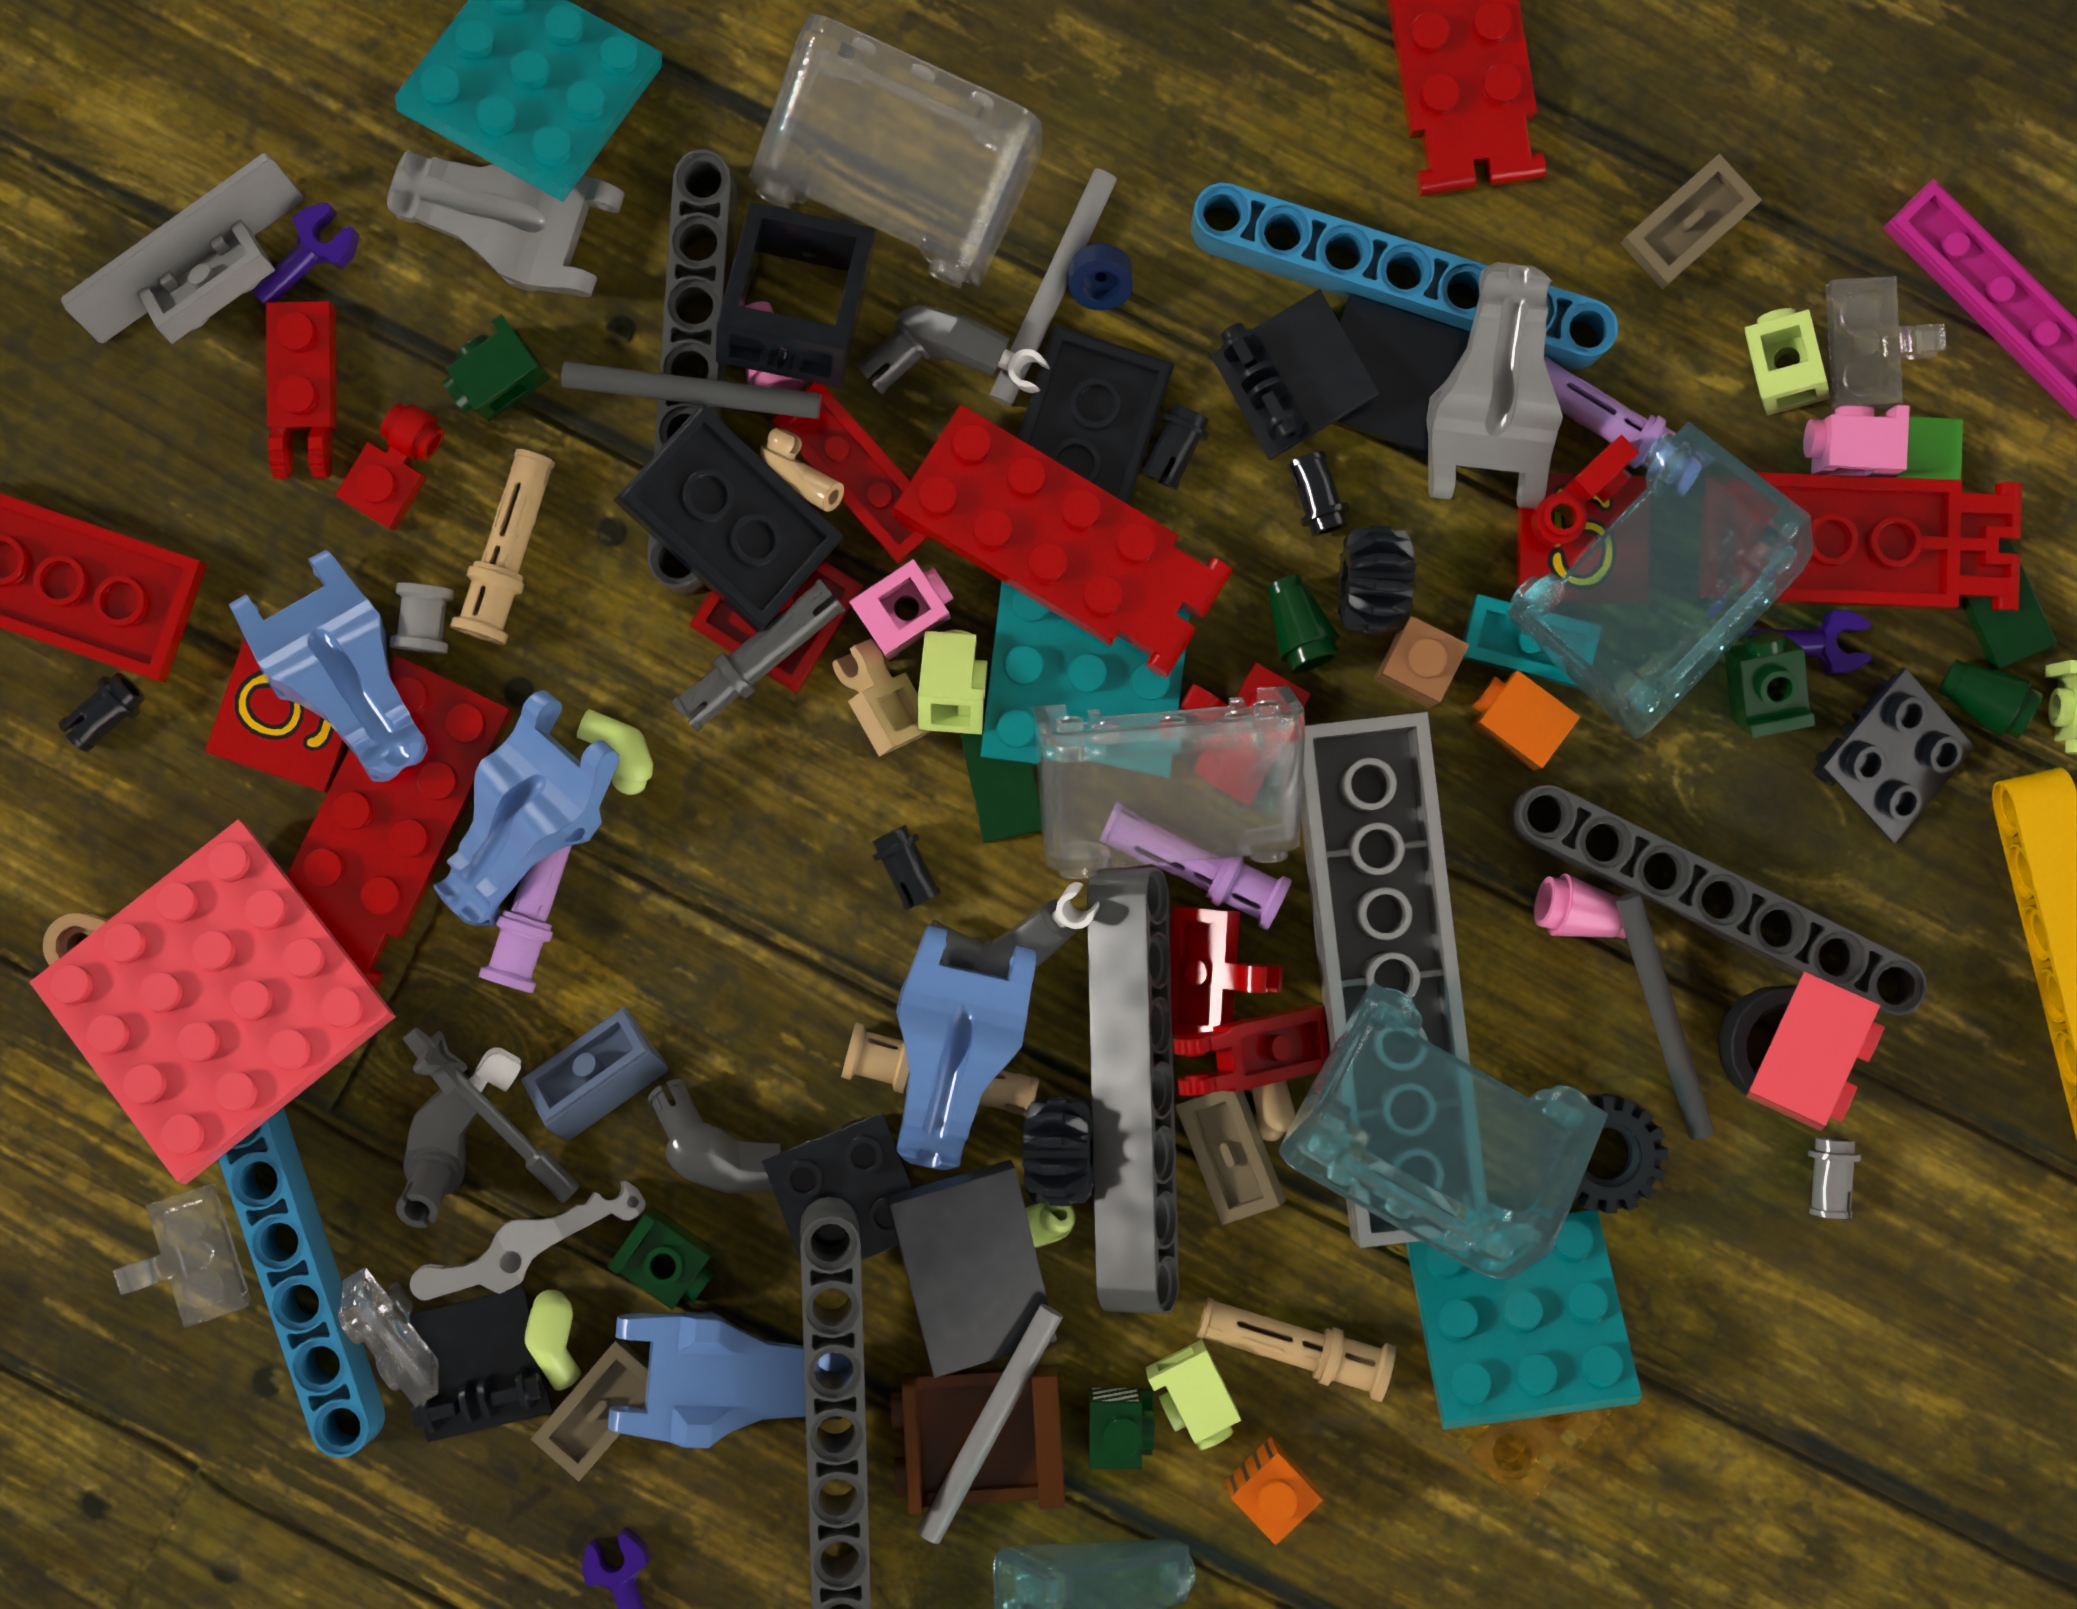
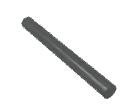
[561,361,822,419]
[1615,892,1714,1140]

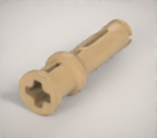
[450,449,555,645]
[841,1022,1039,1117]
[1197,1297,1396,1402]

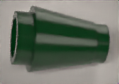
[1266,574,1340,674]
[1937,659,2043,739]

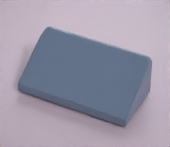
[521,1006,668,1141]

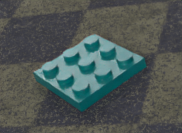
[395,0,662,202]
[980,581,1190,781]
[1405,1210,1642,1430]

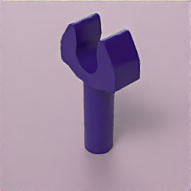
[251,203,359,305]
[1748,610,1871,675]
[582,1527,651,1609]

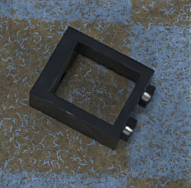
[716,202,876,389]

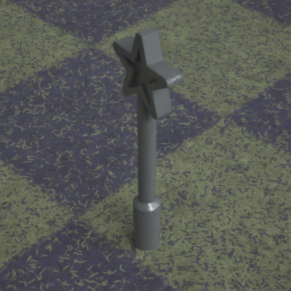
[403,1027,580,1203]

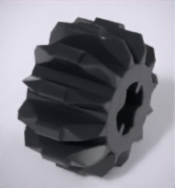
[1336,525,1417,635]
[1021,1096,1094,1206]

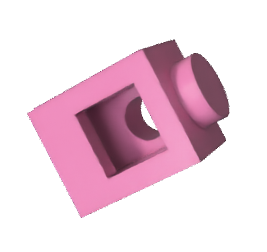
[1803,405,1910,477]
[849,559,954,661]

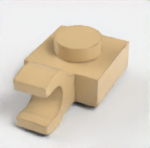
[832,639,930,757]

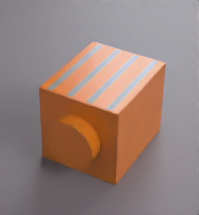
[1470,671,1580,772]
[1225,1437,1323,1546]

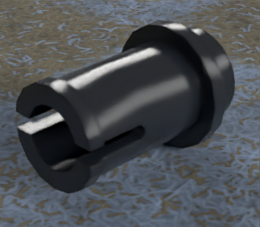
[1141,404,1209,490]
[1287,451,1350,536]
[58,672,145,752]
[872,825,941,910]

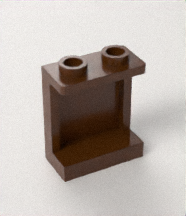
[891,1364,1065,1515]

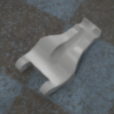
[387,150,625,297]
[1426,262,1563,509]
[410,1181,646,1301]

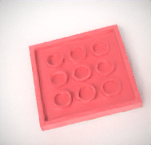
[29,819,396,1184]

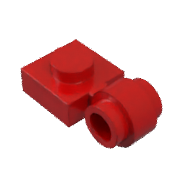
[335,402,445,531]
[1531,434,1639,547]

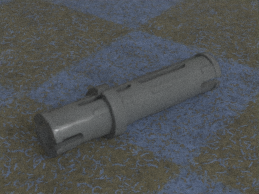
[672,579,846,732]

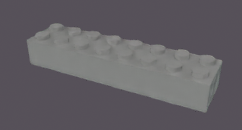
[1291,712,1490,1248]

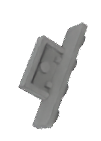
[61,153,303,344]

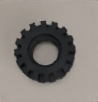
[1542,1093,1668,1213]

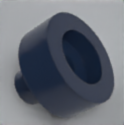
[1069,243,1133,310]

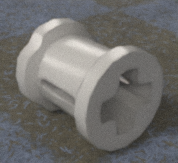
[389,582,455,654]

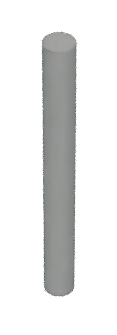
[989,168,1117,407]
[917,1304,1063,1544]

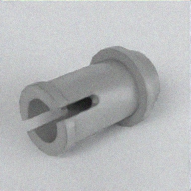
[1808,1136,1861,1219]

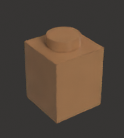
[1373,616,1469,708]

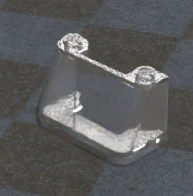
[749,14,1042,288]
[1033,686,1305,879]

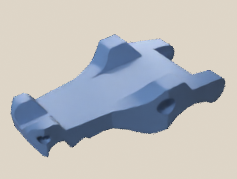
[229,549,428,782]
[434,690,619,927]
[896,925,1036,1170]
[608,1311,850,1448]

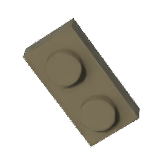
[1620,153,1762,290]
[1175,1091,1286,1225]
[530,1338,648,1482]

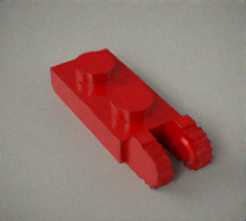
[266,301,337,479]
[1173,1005,1331,1096]

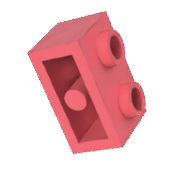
[1746,972,1885,1131]

